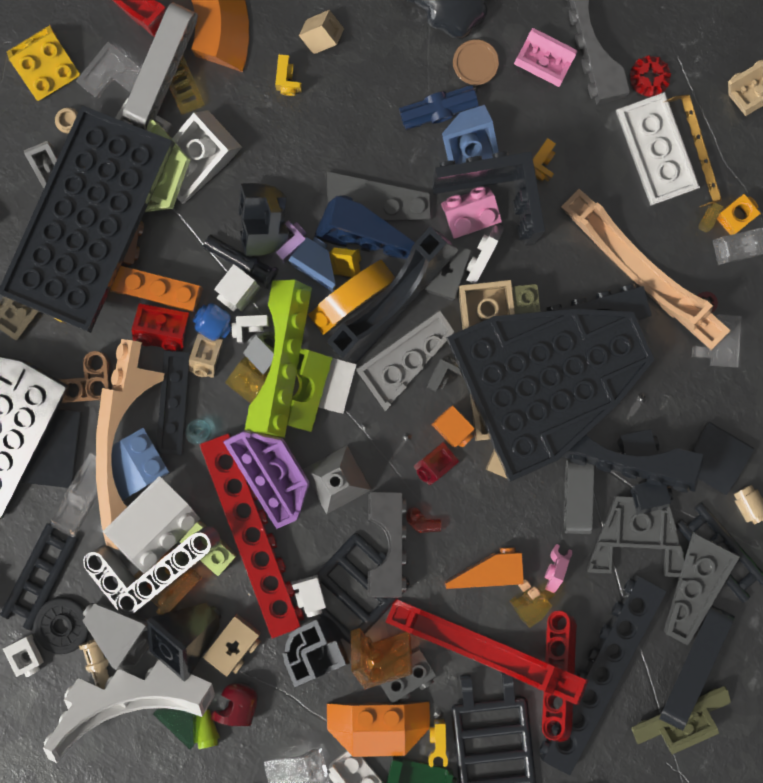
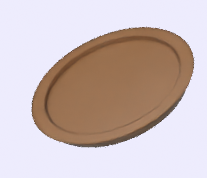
[453,40,499,85]

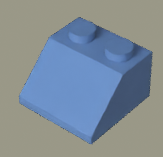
[111,428,169,501]

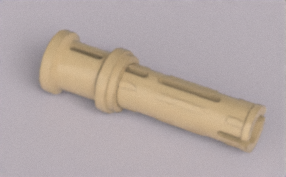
[79,639,110,690]

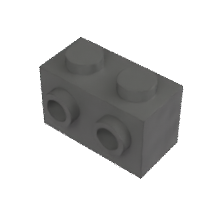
[376,647,436,703]

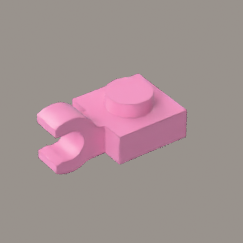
[545,544,572,593]

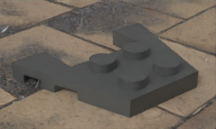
[587,496,684,577]

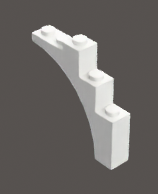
[43,660,215,763]

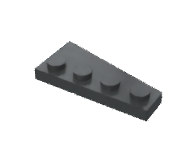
[327,172,430,222]
[664,532,739,645]

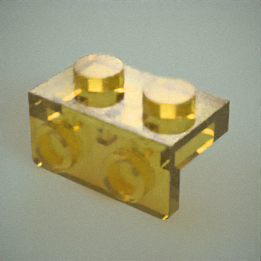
[225,356,268,404]

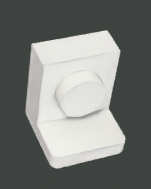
[232,315,269,344]

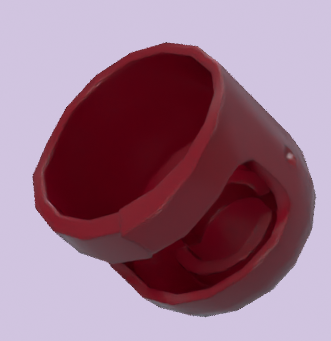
[211,683,258,727]

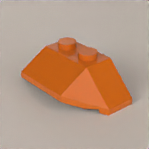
[327,701,430,757]

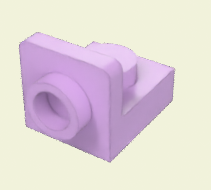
[276,220,306,263]

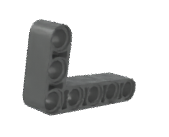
[83,526,220,615]

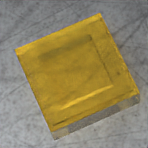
[698,203,723,233]

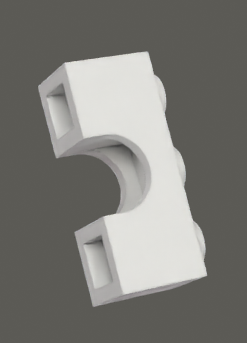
[214,264,261,312]

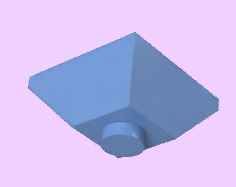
[442,105,499,164]
[289,237,337,292]

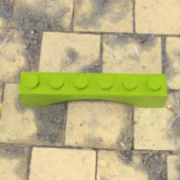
[245,280,312,438]

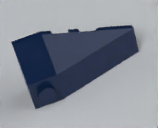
[314,195,415,260]

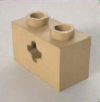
[202,614,261,677]

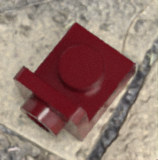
[414,442,459,485]

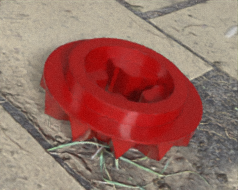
[630,55,671,97]

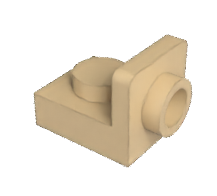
[189,334,223,377]

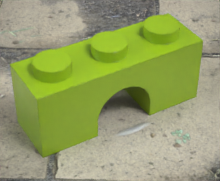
[287,348,332,432]

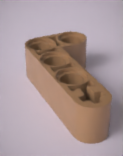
[60,351,113,403]

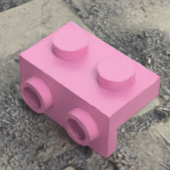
[514,28,577,87]
[441,187,502,239]

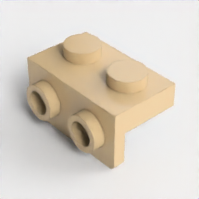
[728,60,763,116]

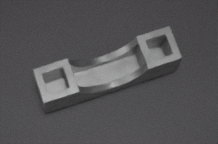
[368,492,407,598]

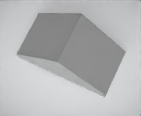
[24,141,59,188]

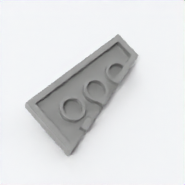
[356,310,454,411]

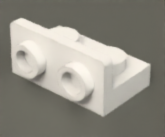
[328,750,384,783]

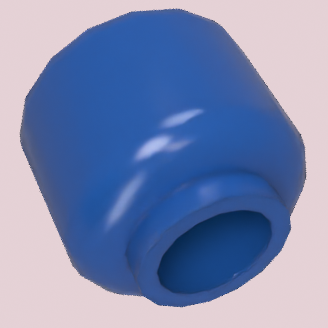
[193,303,232,341]

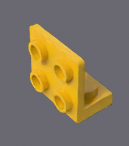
[6,25,80,101]

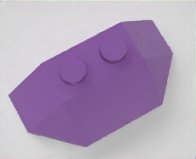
[223,430,310,529]

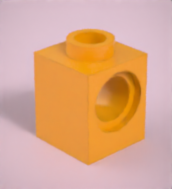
[715,194,761,236]

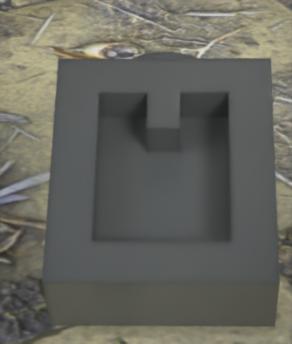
[426,357,462,392]

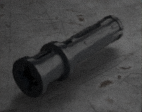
[203,234,279,289]

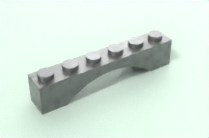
[566,0,630,105]

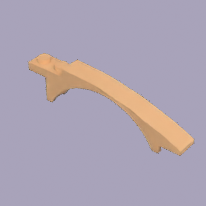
[561,189,731,351]
[96,339,165,550]

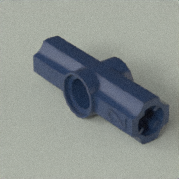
[399,85,479,130]

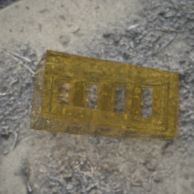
[169,56,205,115]

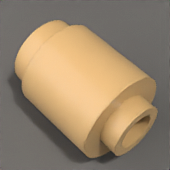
[734,484,763,525]

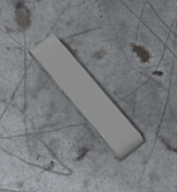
[122,2,198,130]

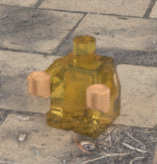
[509,579,556,628]

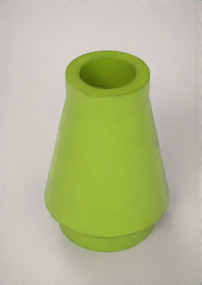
[195,710,220,749]

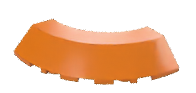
[191,0,249,72]

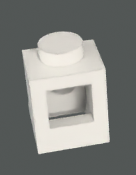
[292,575,326,617]
[3,634,44,677]

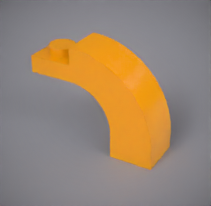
[308,259,395,335]

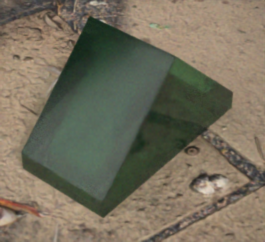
[153,708,196,750]

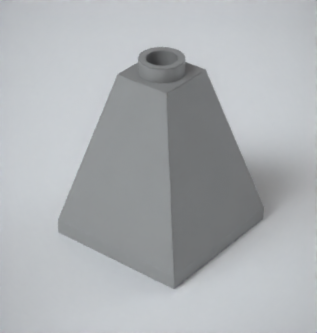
[302,445,371,514]
[83,603,149,670]

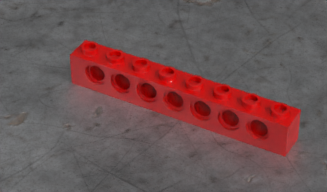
[199,433,305,639]

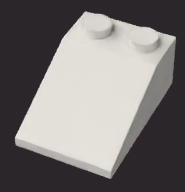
[172,110,242,204]

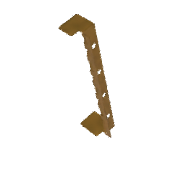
[663,95,722,207]

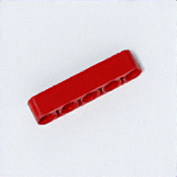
[542,611,577,742]

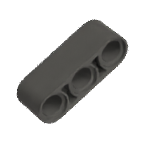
[564,459,594,534]

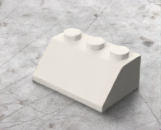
[102,476,200,574]

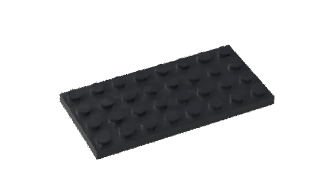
[0,105,175,333]

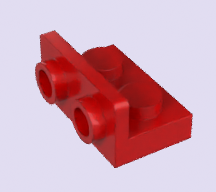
[131,303,189,351]

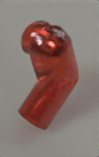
[406,507,441,533]

